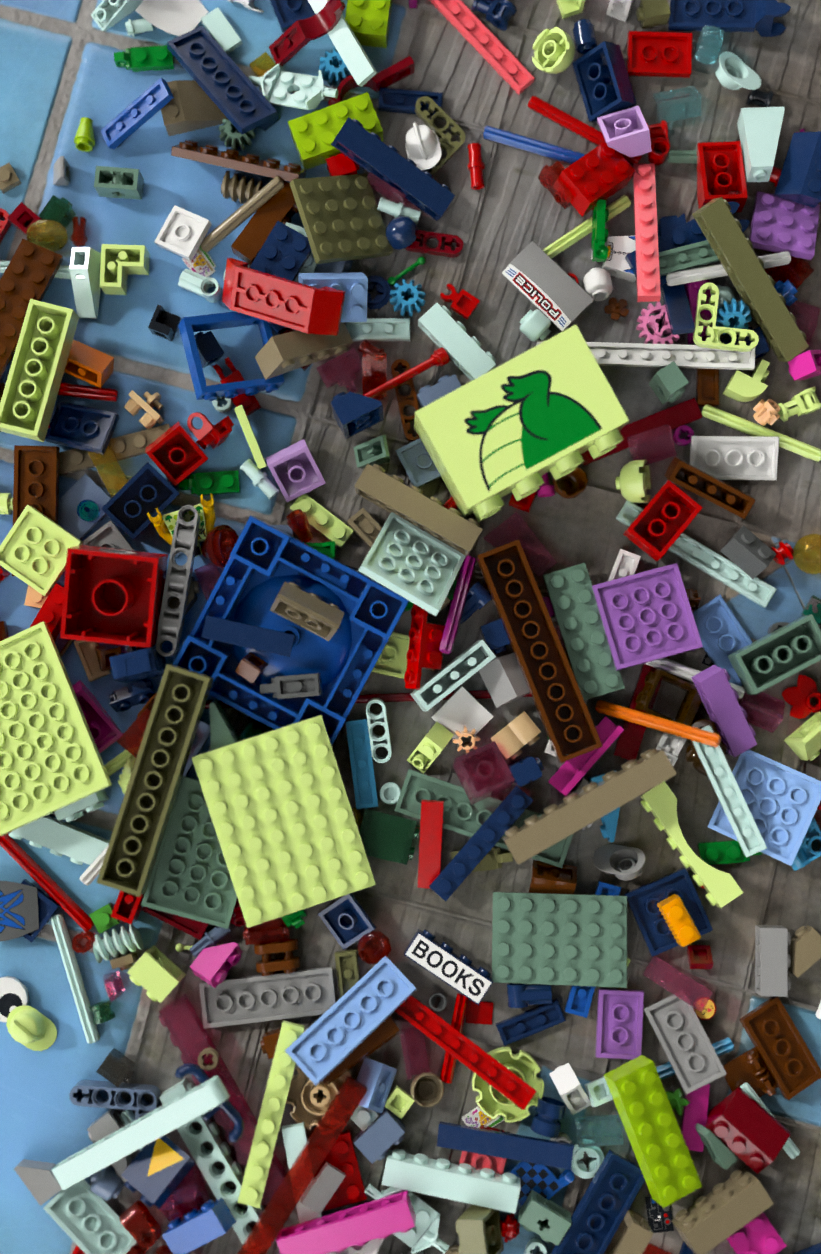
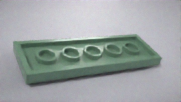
[543,563,625,701]

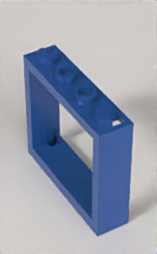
[178,311,285,401]

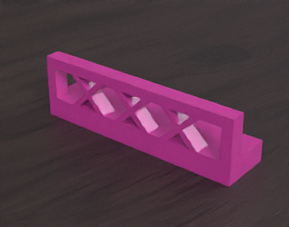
[548,716,624,796]

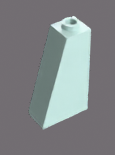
[737,107,785,182]

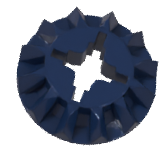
[367,275,391,310]

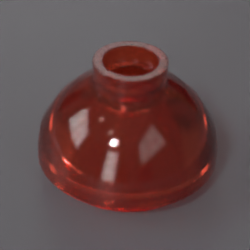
[201,525,239,568]

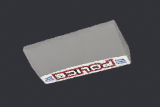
[501,241,594,332]

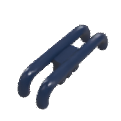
[175,1063,244,1143]

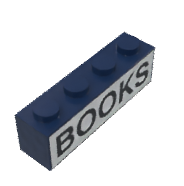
[404,929,493,1005]

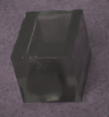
[96,1048,136,1087]

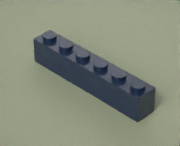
[331,117,455,221]

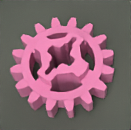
[636,302,680,344]

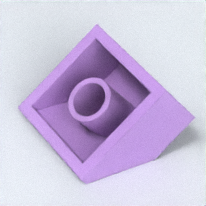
[597,105,652,158]
[266,439,326,502]

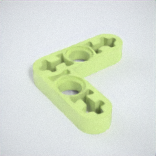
[693,283,759,352]

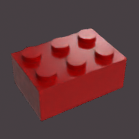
[555,142,636,217]
[623,480,703,562]

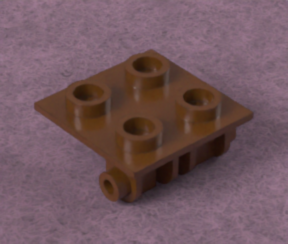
[722,1047,778,1098]

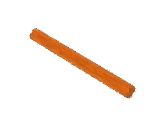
[595,700,721,747]

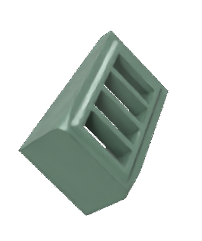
[695,1123,738,1170]

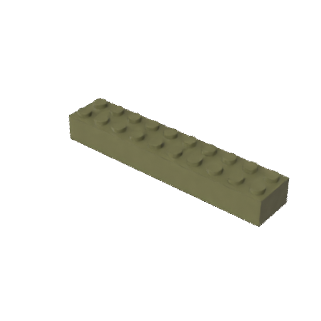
[96,664,214,897]

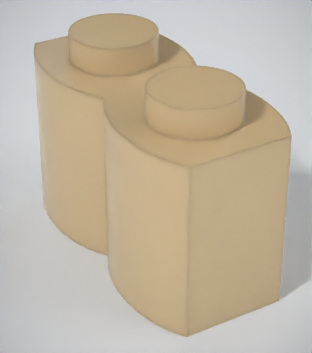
[490,711,541,760]

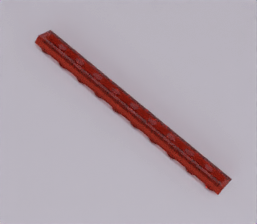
[237,1076,368,1254]

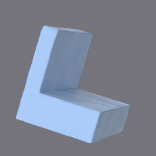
[350,1057,397,1114]

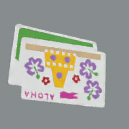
[182,247,216,277]
[462,1106,504,1128]

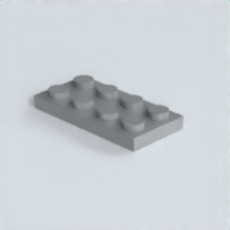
[643,990,727,1094]

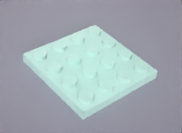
[358,512,466,616]

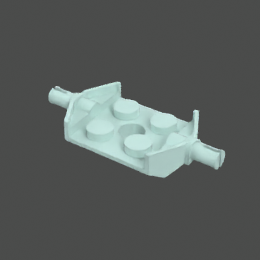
[248,64,338,110]
[365,1184,450,1254]

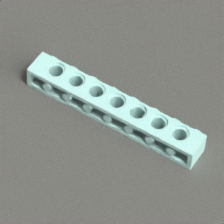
[159,1078,276,1254]

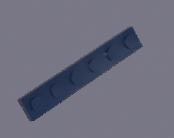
[429,786,533,901]

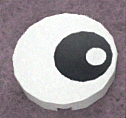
[0,976,29,1022]

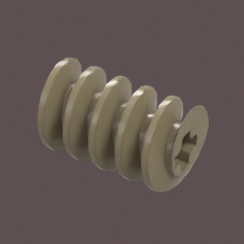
[221,171,262,204]

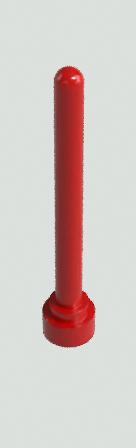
[363,347,450,399]

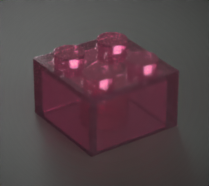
[452,741,515,805]

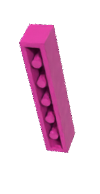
[276,1191,416,1254]

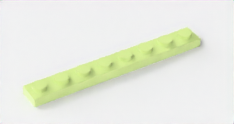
[237,1020,305,1208]

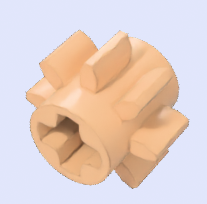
[753,399,781,426]
[453,726,480,754]

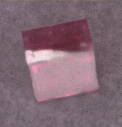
[159,1165,210,1221]

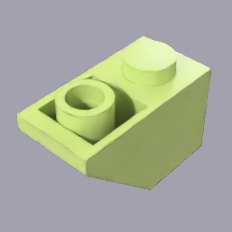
[407,721,454,774]

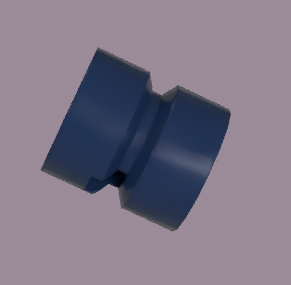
[531,1096,566,1138]

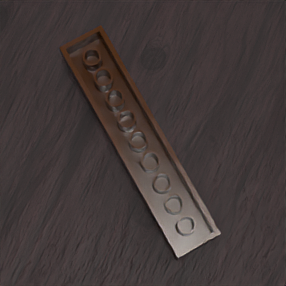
[477,539,603,763]

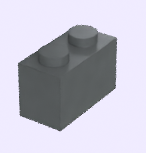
[720,525,777,579]

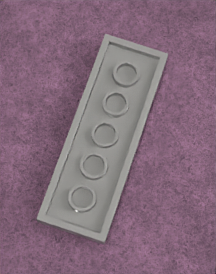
[199,966,336,1029]

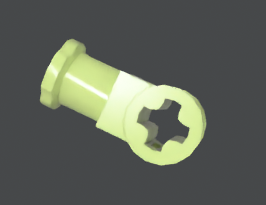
[778,386,821,422]

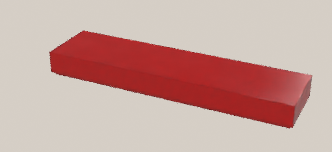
[417,800,444,888]

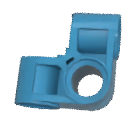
[791,817,821,871]

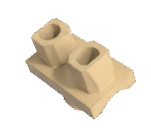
[124,390,165,429]

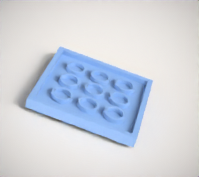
[707,749,821,866]

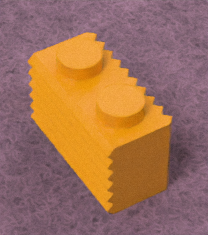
[657,894,701,947]

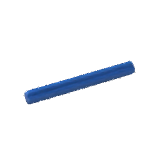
[483,126,585,164]

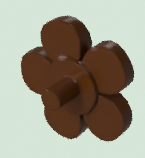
[604,297,629,321]

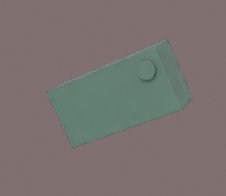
[728,614,821,695]

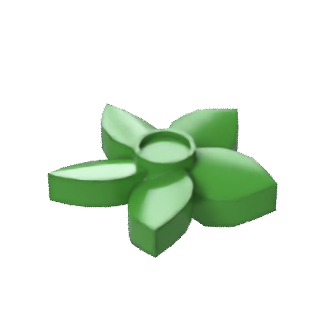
[666,1088,690,1116]

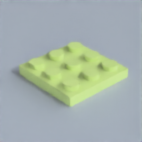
[0,505,83,596]

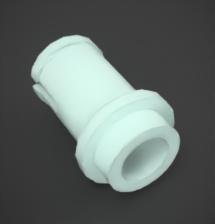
[125,18,153,37]

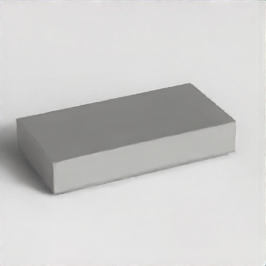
[300,1161,346,1215]

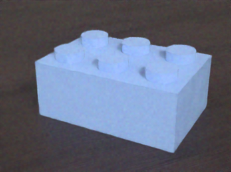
[298,272,368,322]

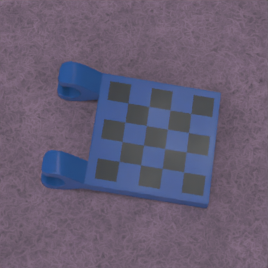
[508,1161,575,1206]

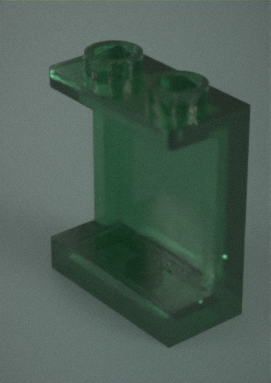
[359,808,420,865]

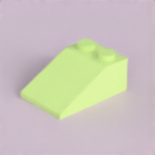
[784,712,821,761]

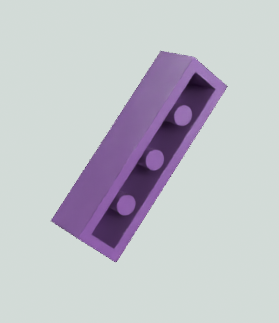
[691,665,757,757]

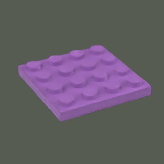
[592,563,703,671]

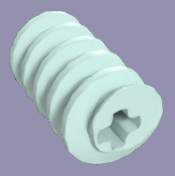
[93,924,143,963]

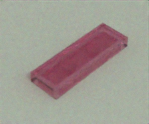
[643,956,713,1013]

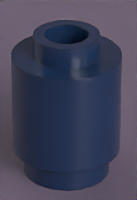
[573,19,597,55]

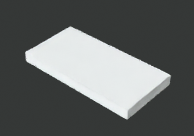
[690,436,780,480]

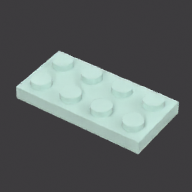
[43,1179,140,1254]

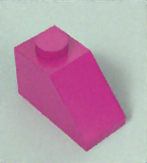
[788,350,821,381]

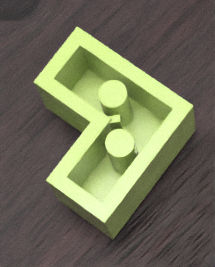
[99,244,150,295]

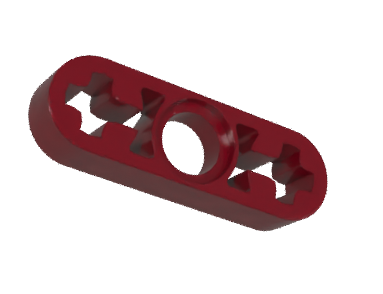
[404,230,463,258]

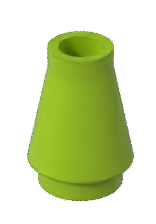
[74,117,95,152]

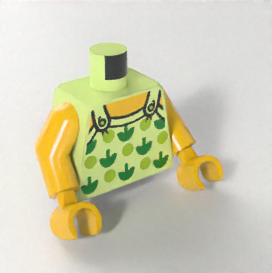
[147,493,216,557]

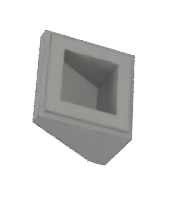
[53,156,70,186]

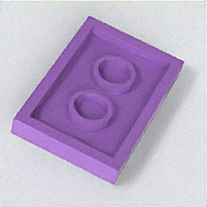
[595,988,644,1059]

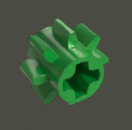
[281,909,307,929]

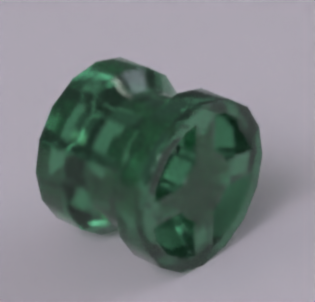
[89,999,116,1025]

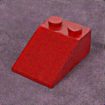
[697,141,748,212]

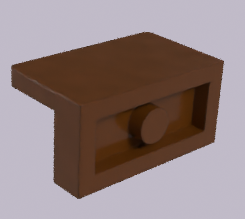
[529,860,577,894]

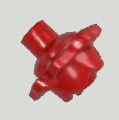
[500,1213,520,1242]

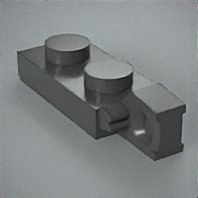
[260,673,322,699]

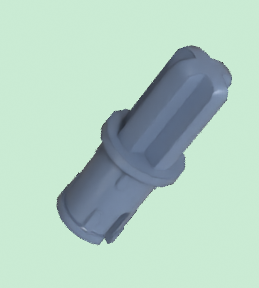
[190,926,232,958]

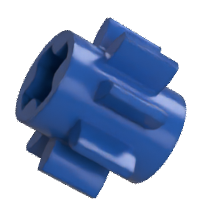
[774,279,798,307]

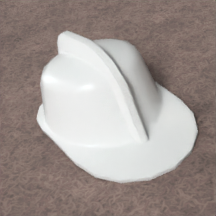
[406,122,442,171]

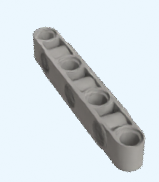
[156,505,200,657]

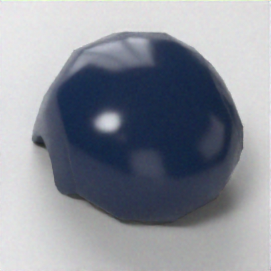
[386,216,418,249]

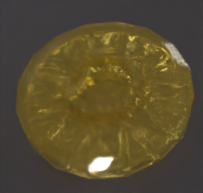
[26,220,68,252]
[793,534,821,574]

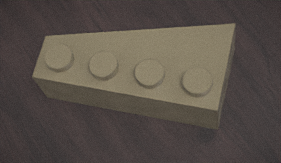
[255,322,353,380]

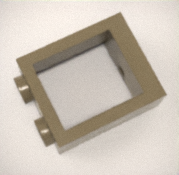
[604,1208,653,1254]

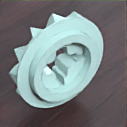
[571,1141,604,1179]

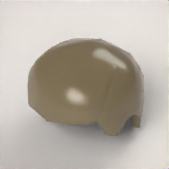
[410,1072,444,1107]

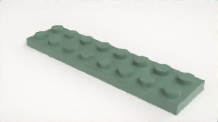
[394,769,573,868]

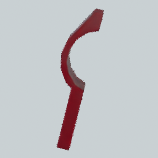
[269,0,345,67]
[328,56,414,106]

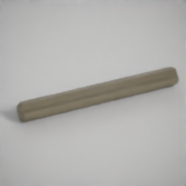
[200,176,285,253]

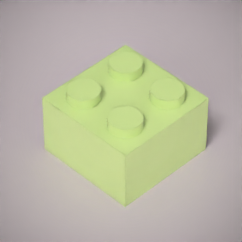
[127,945,186,1003]

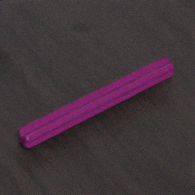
[439,555,476,654]

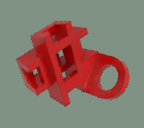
[187,412,234,450]

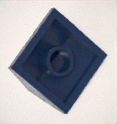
[318,893,376,950]

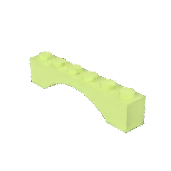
[640,781,743,908]

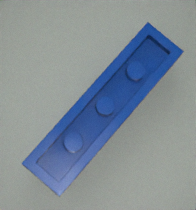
[101,78,174,150]

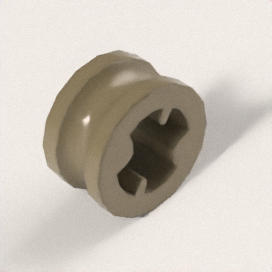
[198,1047,219,1071]

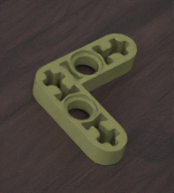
[415,96,465,176]

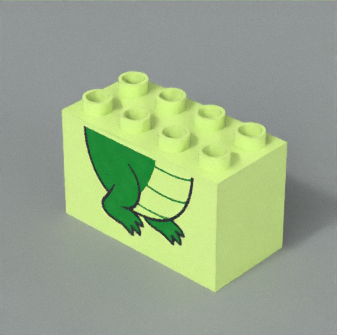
[414,325,629,522]

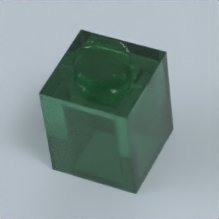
[39,195,76,235]

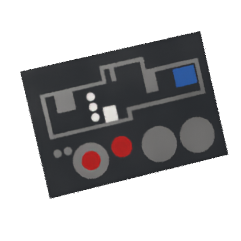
[645,1196,674,1233]

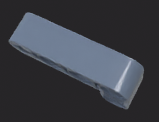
[69,1080,161,1120]

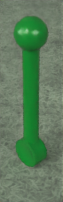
[388,256,426,286]

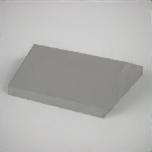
[478,652,530,709]

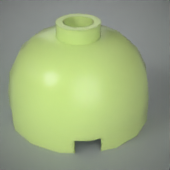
[532,27,575,74]
[615,459,651,503]

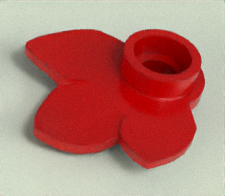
[781,675,821,719]

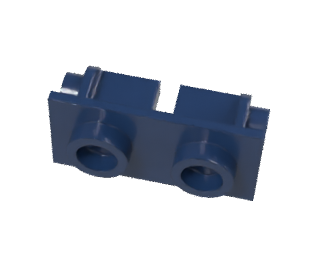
[109,679,155,712]

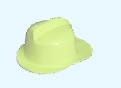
[6,1005,57,1051]

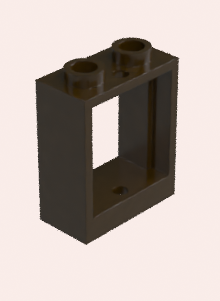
[635,669,702,726]

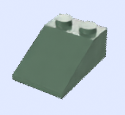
[210,699,240,750]

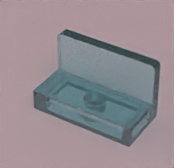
[653,86,701,123]

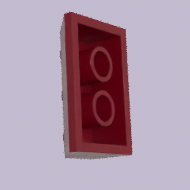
[706,1087,791,1174]

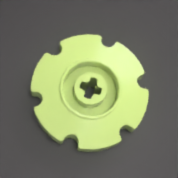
[472,1047,544,1122]

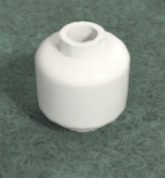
[583,267,613,301]

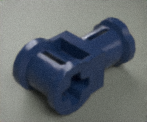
[471,0,517,31]

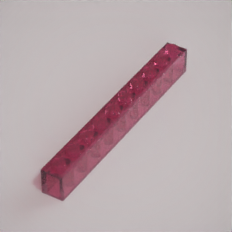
[158,993,294,1211]

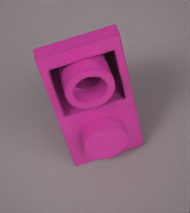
[190,942,242,988]

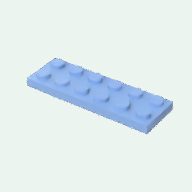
[285,955,416,1086]

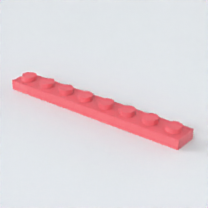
[633,163,661,302]

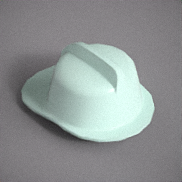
[715,51,761,90]

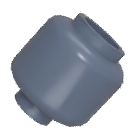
[89,1165,125,1201]

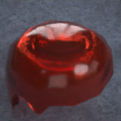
[358,931,392,964]

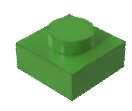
[89,903,120,934]

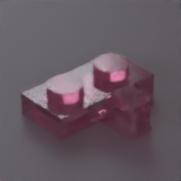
[316,348,365,393]

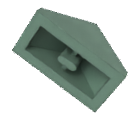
[353,435,390,468]

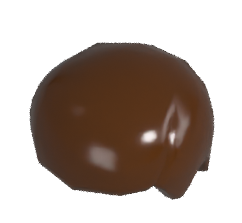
[552,466,588,499]

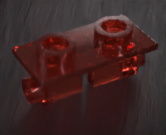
[243,918,290,945]

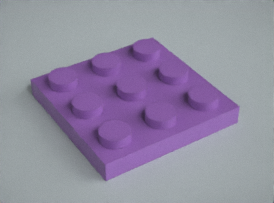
[749,191,820,260]

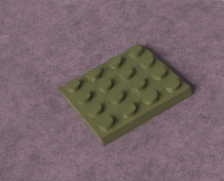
[290,173,393,264]

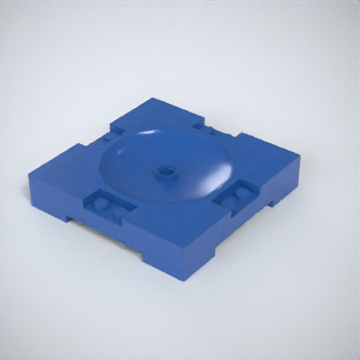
[173,516,409,747]

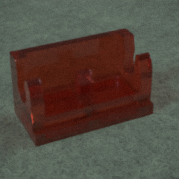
[362,353,387,400]

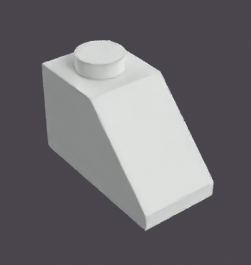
[549,1063,591,1115]

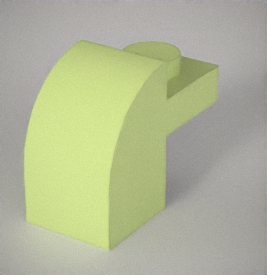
[723,359,770,402]

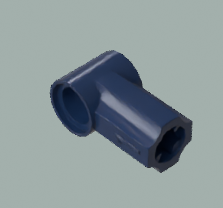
[460,581,492,624]
[507,983,552,1008]

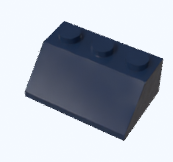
[572,41,637,122]
[773,131,821,208]
[331,392,384,439]

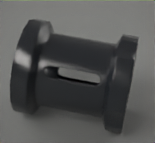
[746,89,774,107]

